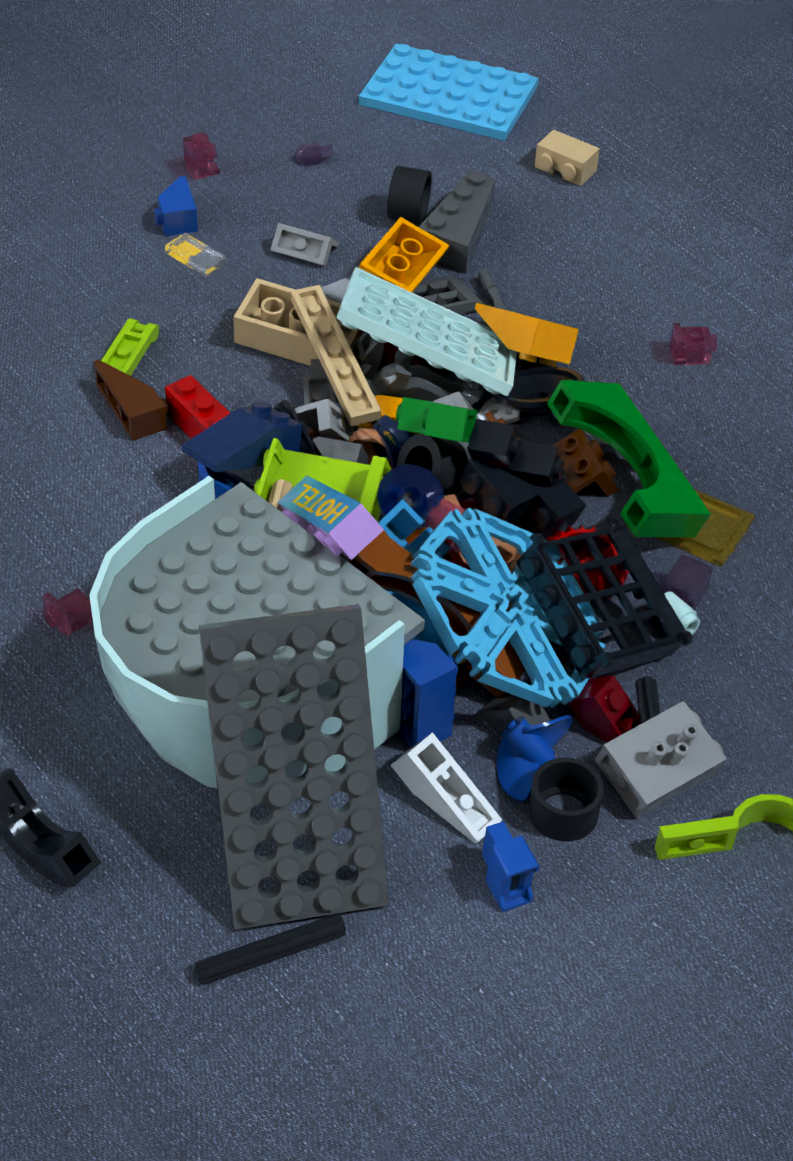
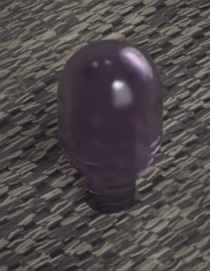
[295,142,333,166]

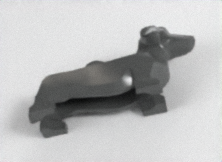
[366,350,484,406]

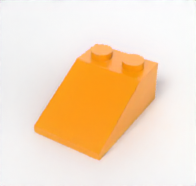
[475,303,579,367]

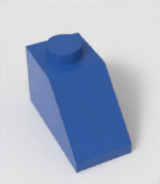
[154,176,198,236]

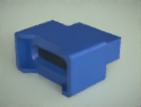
[482,821,540,912]

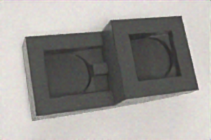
[356,331,384,378]

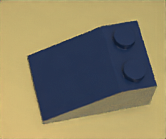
[181,402,302,472]

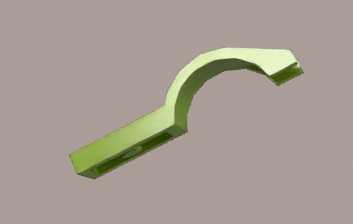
[655,794,793,860]

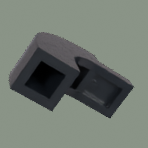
[0,768,101,887]

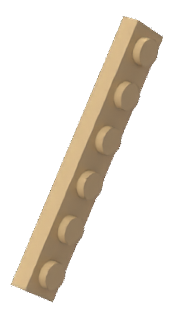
[291,285,381,426]

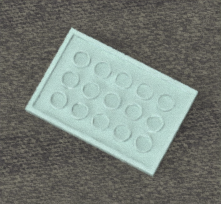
[336,267,517,396]

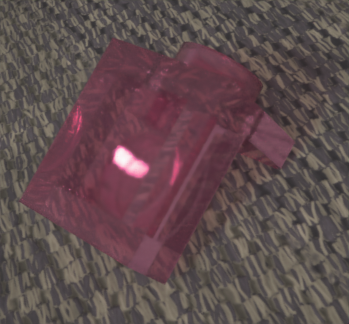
[42,588,93,636]

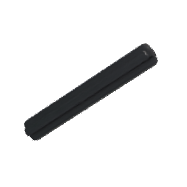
[194,914,346,984]

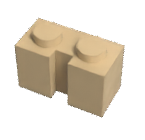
[535,129,600,186]

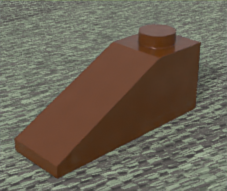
[93,360,169,441]

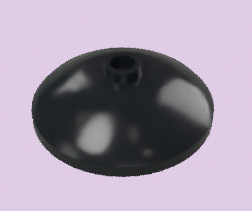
[493,366,585,416]

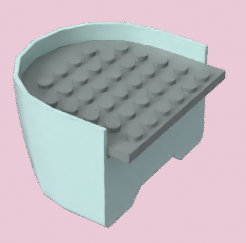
[89,476,425,789]

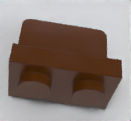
[553,429,618,497]

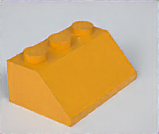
[359,217,449,293]

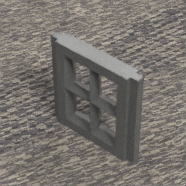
[413,276,483,315]

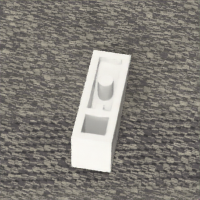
[391,732,502,844]

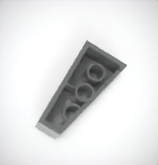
[419,170,495,274]

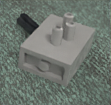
[595,676,727,819]

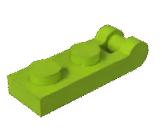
[101,318,159,376]

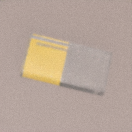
[165,233,226,277]

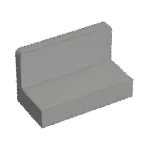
[270,223,339,267]
[294,399,356,441]

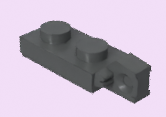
[303,359,335,427]

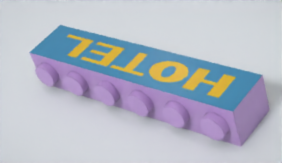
[277,476,384,560]

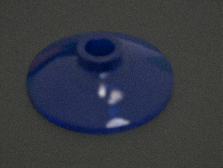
[377,464,444,530]

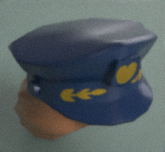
[347,415,412,474]

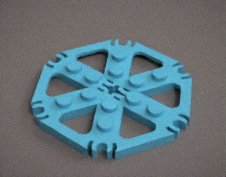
[411,508,605,708]

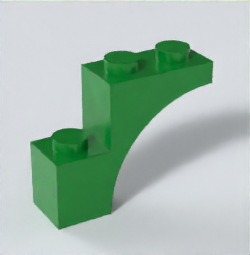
[396,397,477,443]

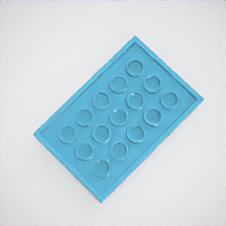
[358,44,539,141]

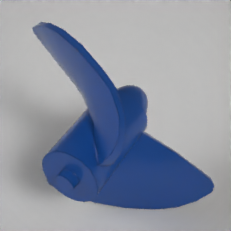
[497,715,573,802]

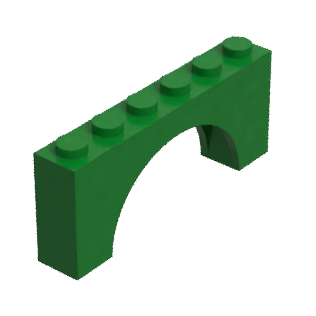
[547,380,711,538]

